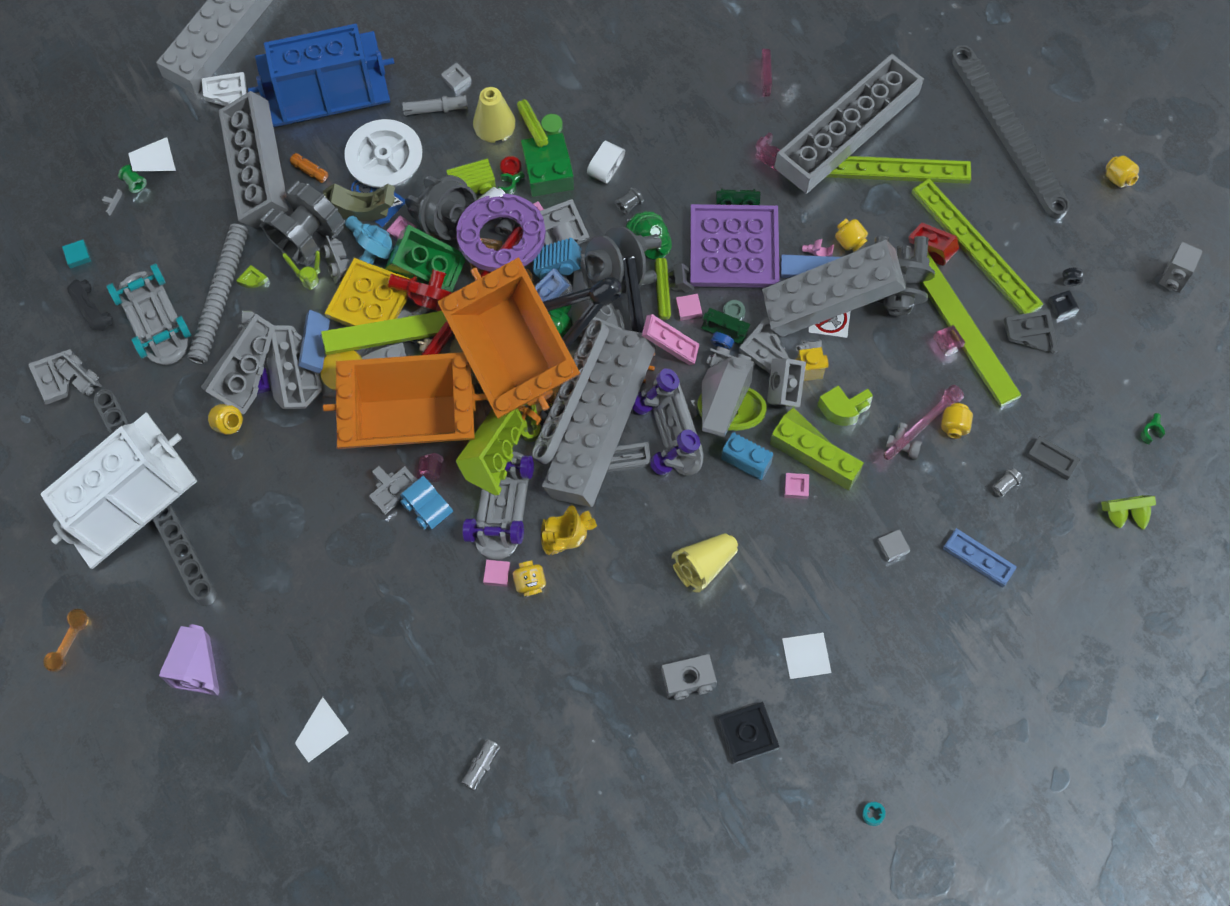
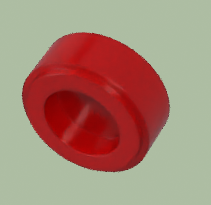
[500,156,522,176]

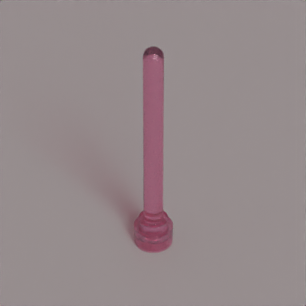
[884,385,964,460]

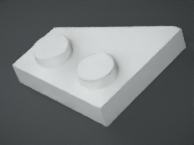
[202,72,247,106]

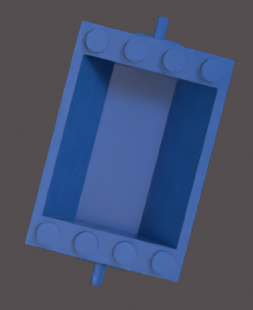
[248,23,395,127]

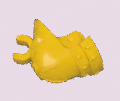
[541,505,597,555]

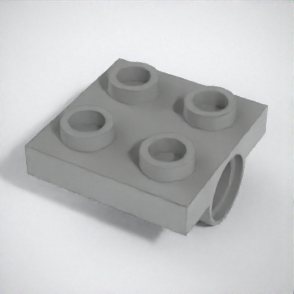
[540,199,589,246]

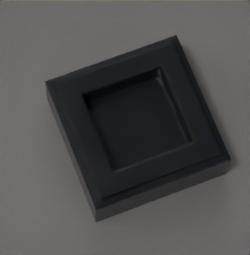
[1048,290,1079,319]

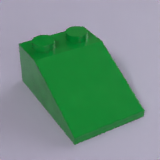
[521,133,574,197]
[385,224,466,292]

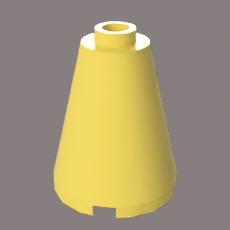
[473,87,515,143]
[671,533,738,593]

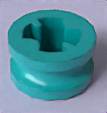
[862,802,886,826]

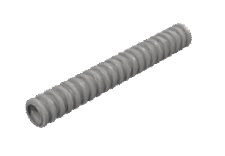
[187,224,249,364]

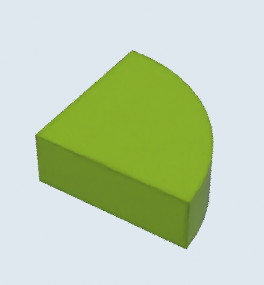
[236,265,269,288]

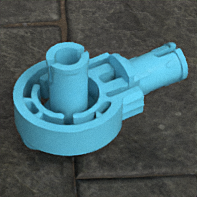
[345,216,394,265]

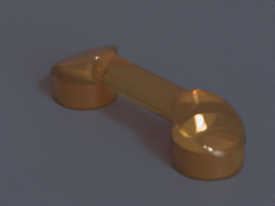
[43,609,89,672]

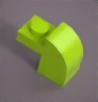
[817,385,873,426]

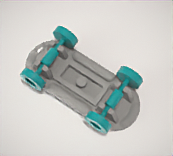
[106,263,192,365]

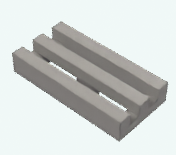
[606,442,651,473]

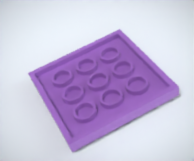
[690,204,779,288]

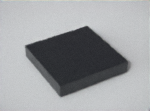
[717,701,780,765]

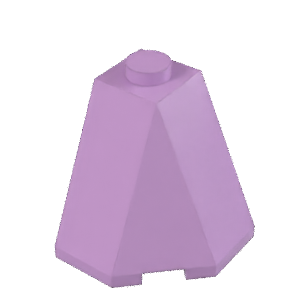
[159,624,219,696]

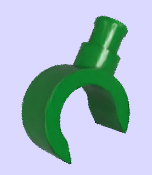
[498,171,525,194]
[1141,413,1165,445]

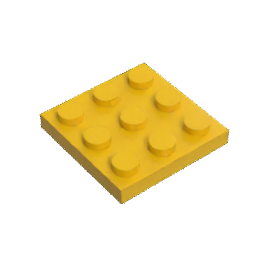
[324,258,410,326]

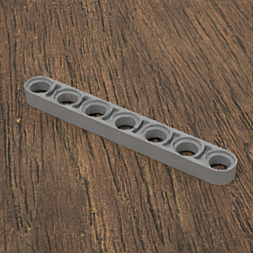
[532,320,609,464]

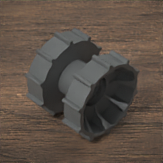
[259,180,345,267]

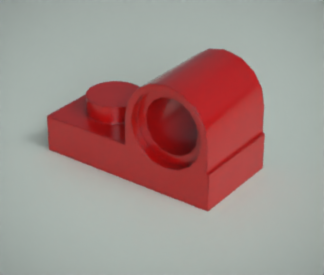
[908,223,959,266]

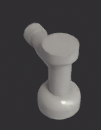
[886,423,922,460]

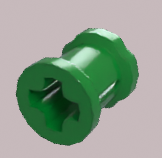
[118,164,147,193]

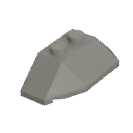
[266,326,322,409]

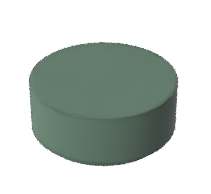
[723,300,745,320]

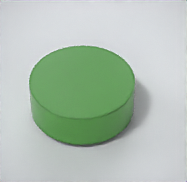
[541,114,563,135]

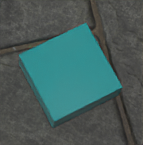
[62,240,92,269]

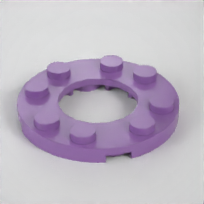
[456,194,546,272]

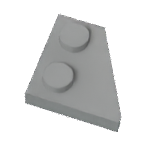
[739,318,789,374]
[28,349,72,405]

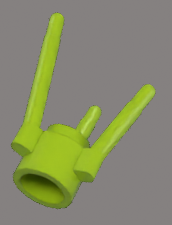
[282,251,321,290]

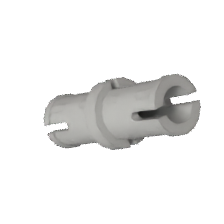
[461,739,500,790]

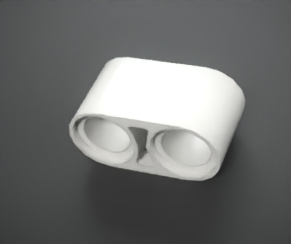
[587,141,625,184]

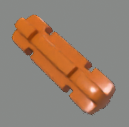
[290,153,329,183]

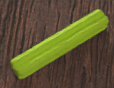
[517,99,548,147]
[654,258,671,320]

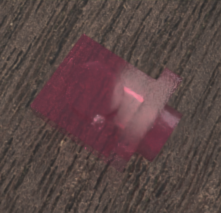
[755,132,780,171]

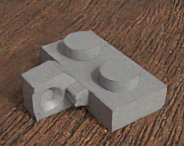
[369,466,417,515]

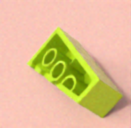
[770,407,864,491]
[456,408,525,496]

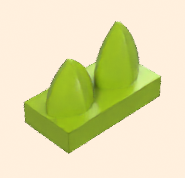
[1101,495,1156,530]

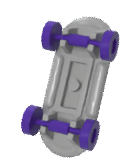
[632,368,703,475]
[463,451,534,560]

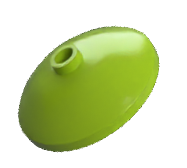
[697,388,767,431]

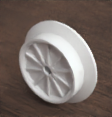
[345,119,422,188]

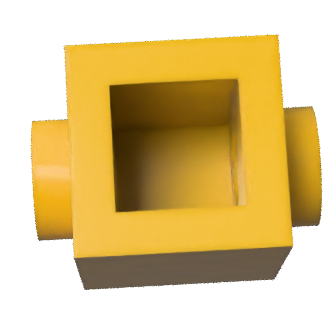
[794,347,828,381]

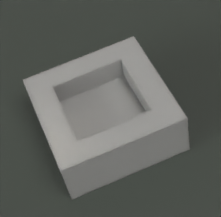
[441,63,471,92]
[877,529,910,562]

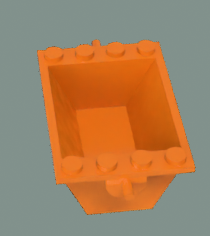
[438,257,581,419]
[323,352,487,449]

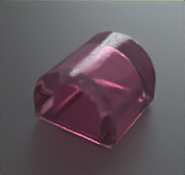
[933,325,965,356]
[417,453,443,482]

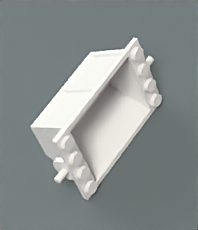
[40,413,197,569]

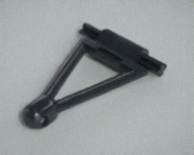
[543,277,622,349]

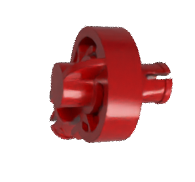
[388,269,452,311]

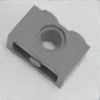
[1159,242,1203,293]
[766,358,806,407]
[662,654,717,700]

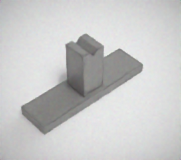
[102,189,123,216]

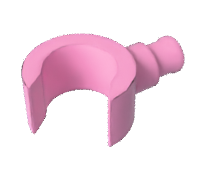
[802,239,834,257]

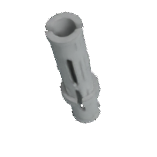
[402,95,468,116]

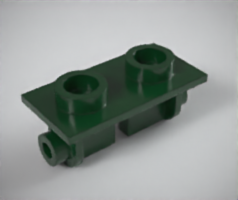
[716,188,761,205]
[701,307,751,345]

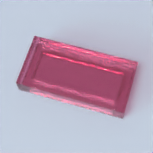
[761,49,772,97]

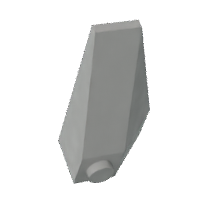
[701,356,754,437]

